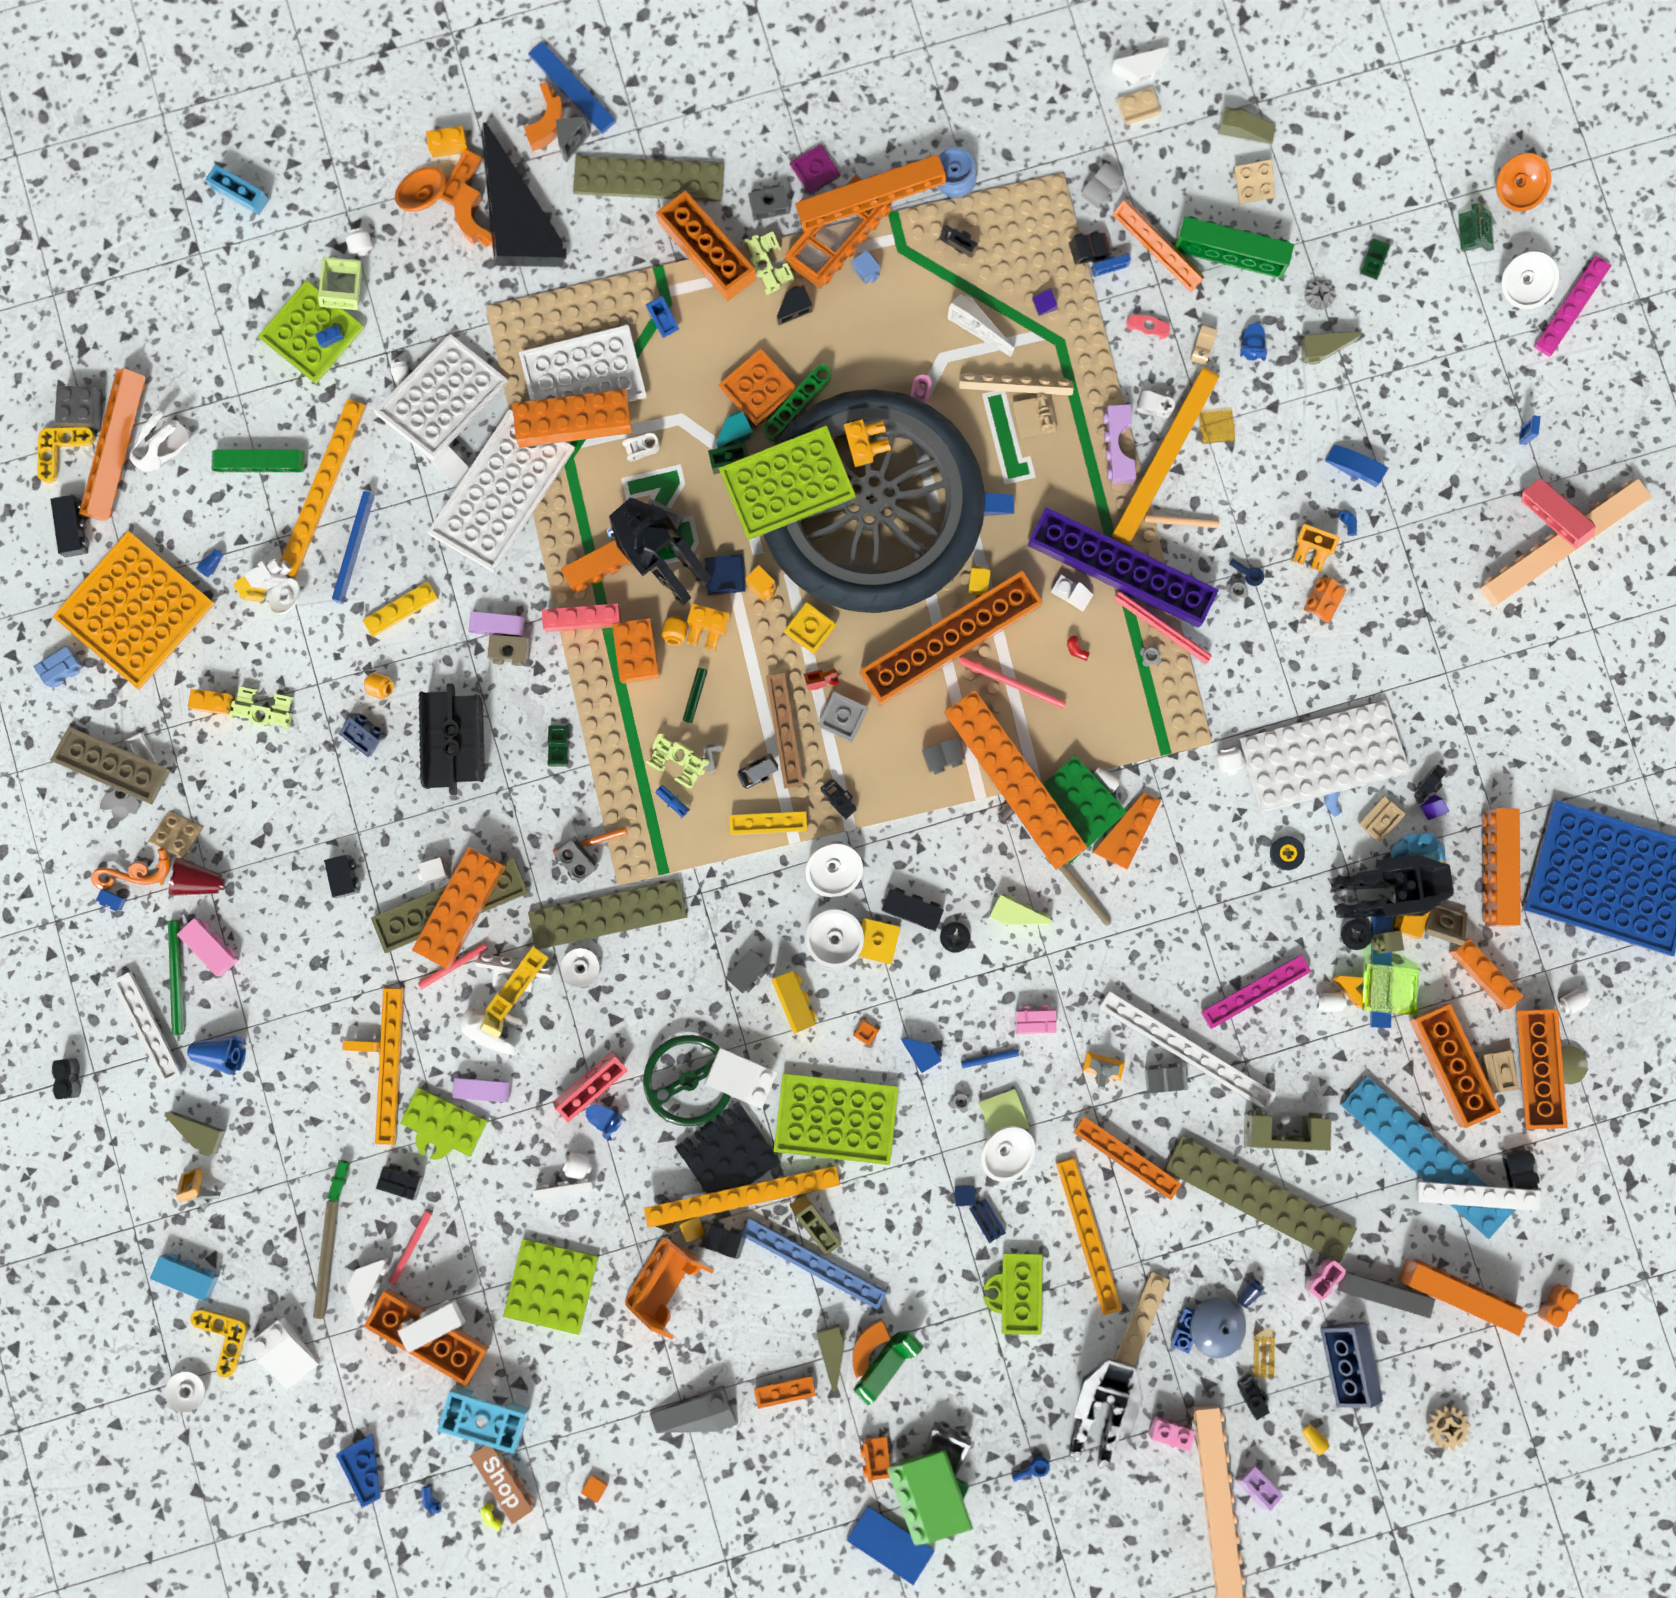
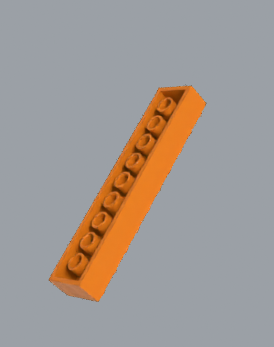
[859,570,1043,706]
[944,690,1088,870]

